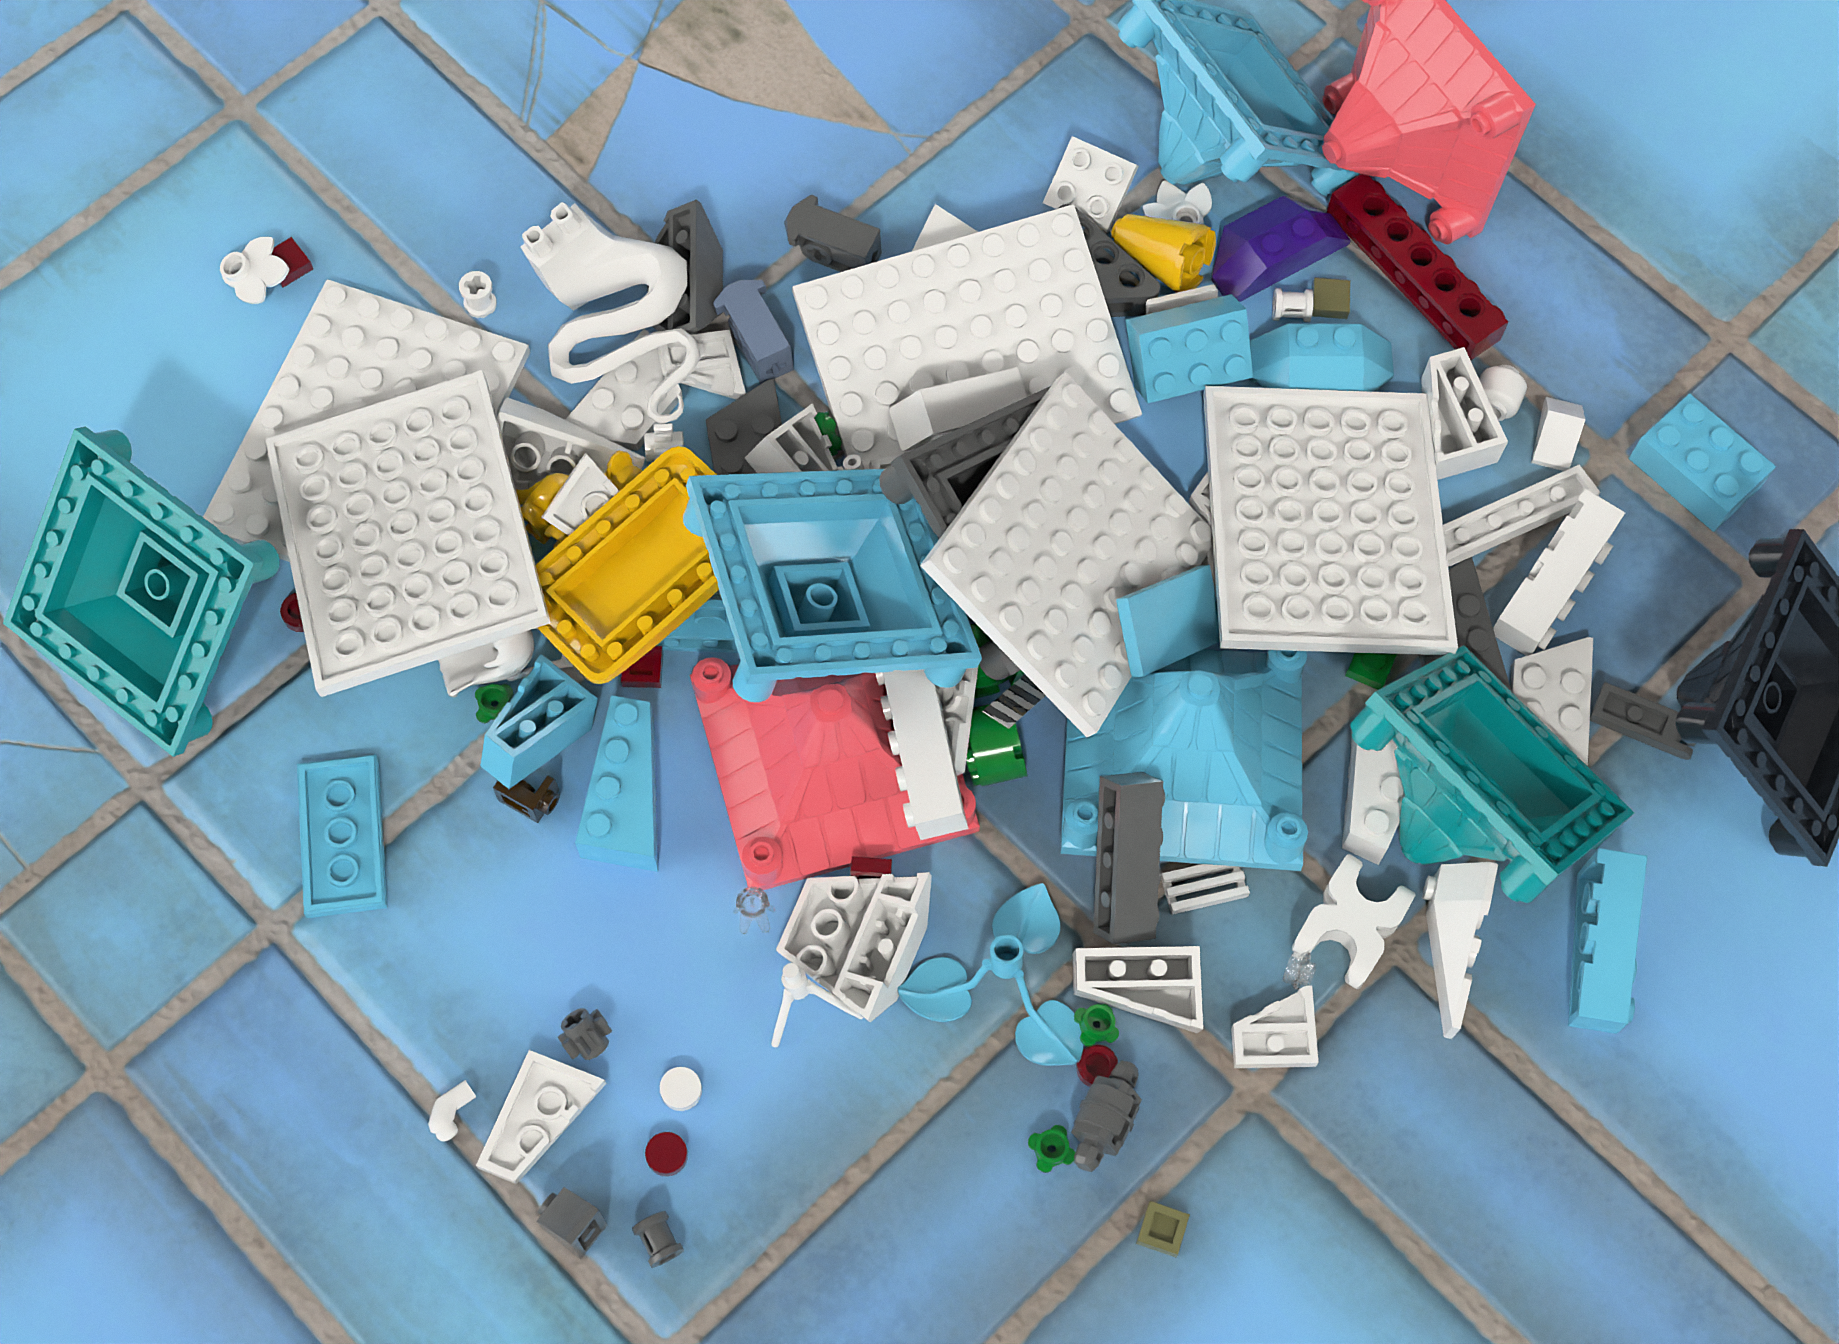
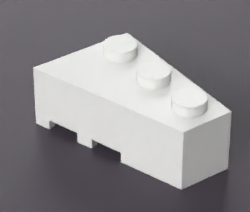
[1421,347,1508,480]
[889,367,1027,452]
[745,404,844,473]
[1342,732,1405,865]
[1072,946,1203,1033]

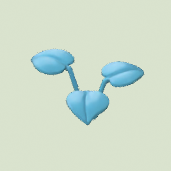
[898,883,1084,1066]

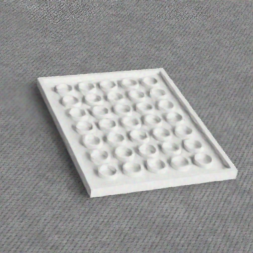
[792,204,1142,469]
[203,279,530,562]
[265,370,551,697]
[920,372,1213,737]
[1203,386,1458,655]

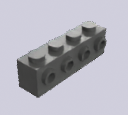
[1093,772,1165,944]

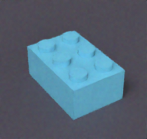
[1126,294,1253,403]
[1629,393,1776,532]

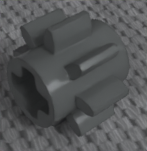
[558,1008,612,1060]

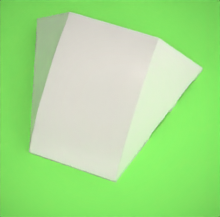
[776,872,932,1023]

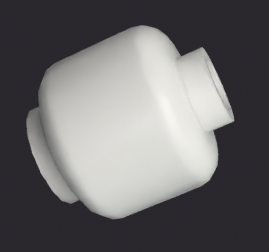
[1479,365,1527,421]

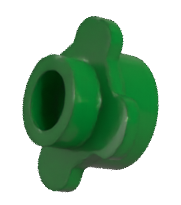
[475,684,514,724]
[1074,1004,1119,1047]
[1028,1125,1075,1173]

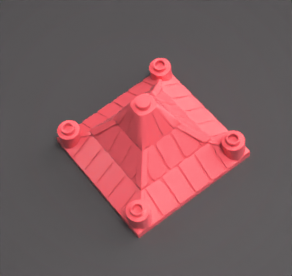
[1322,0,1536,245]
[690,657,980,894]

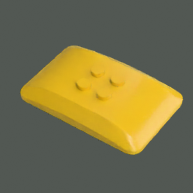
[536,446,719,684]

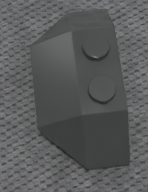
[647,200,723,334]

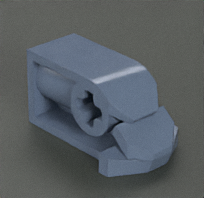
[713,280,794,384]

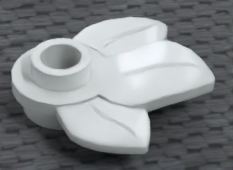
[1143,180,1212,224]
[220,237,289,304]

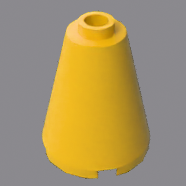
[1111,214,1216,293]

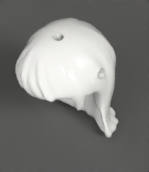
[438,630,534,697]

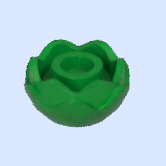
[814,411,842,456]

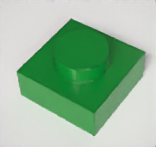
[1345,653,1397,690]

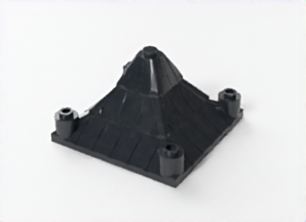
[1675,529,1839,867]

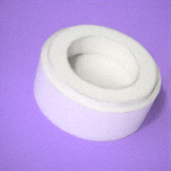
[660,1067,702,1111]

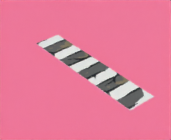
[982,674,1046,729]

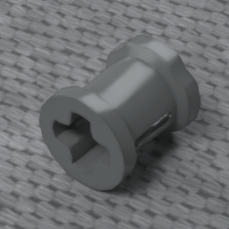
[632,1211,684,1268]

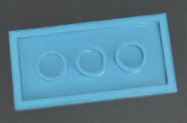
[1116,565,1220,677]
[297,754,388,918]

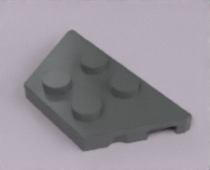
[706,379,782,475]
[1418,557,1511,690]

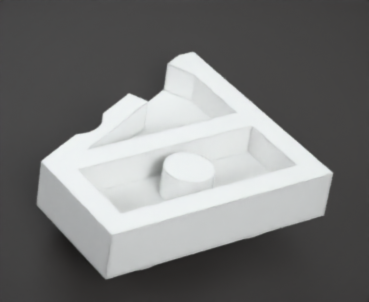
[1231,985,1319,1068]

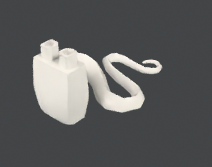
[520,202,700,424]

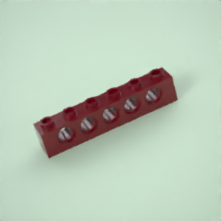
[1327,174,1509,361]

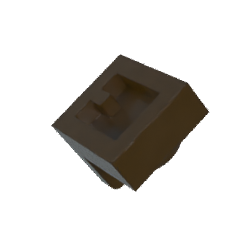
[493,775,560,823]

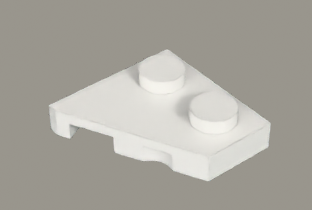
[657,330,746,400]

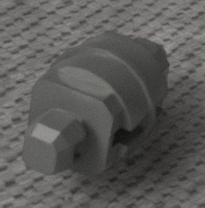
[1071,1060,1142,1172]

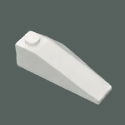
[497,397,646,490]
[1422,862,1498,1039]

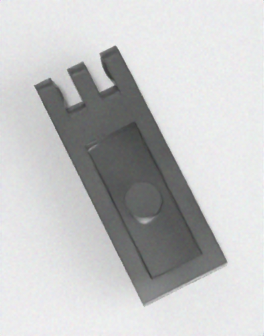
[1590,682,1696,760]

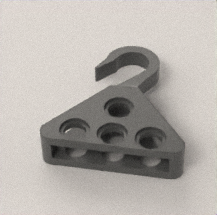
[1058,204,1160,317]

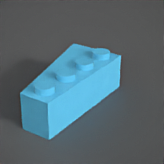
[575,695,658,872]
[1568,848,1647,1034]

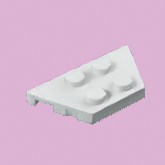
[565,329,683,451]
[1510,637,1593,766]

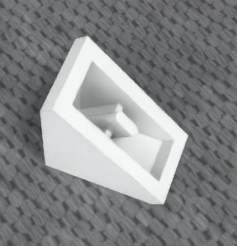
[1531,397,1585,471]

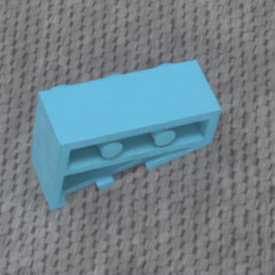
[480,654,598,789]

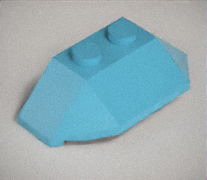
[1249,324,1394,392]
[656,594,738,653]

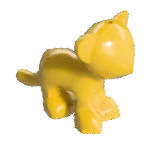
[515,450,642,548]

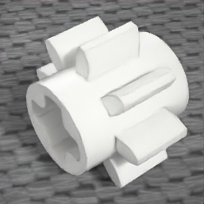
[645,423,684,461]

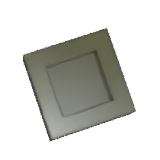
[1312,278,1351,319]
[1136,1201,1190,1258]

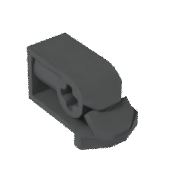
[784,195,882,272]

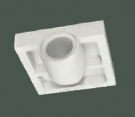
[1043,136,1139,233]

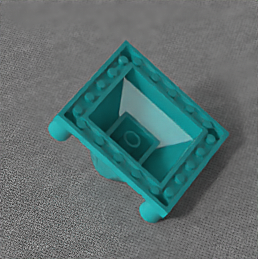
[3,426,280,757]
[1350,645,1634,903]

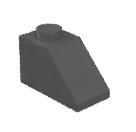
[537,1187,608,1259]

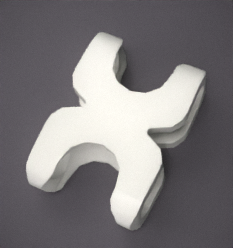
[1292,854,1415,989]

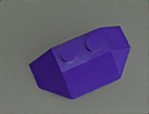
[1211,195,1351,302]

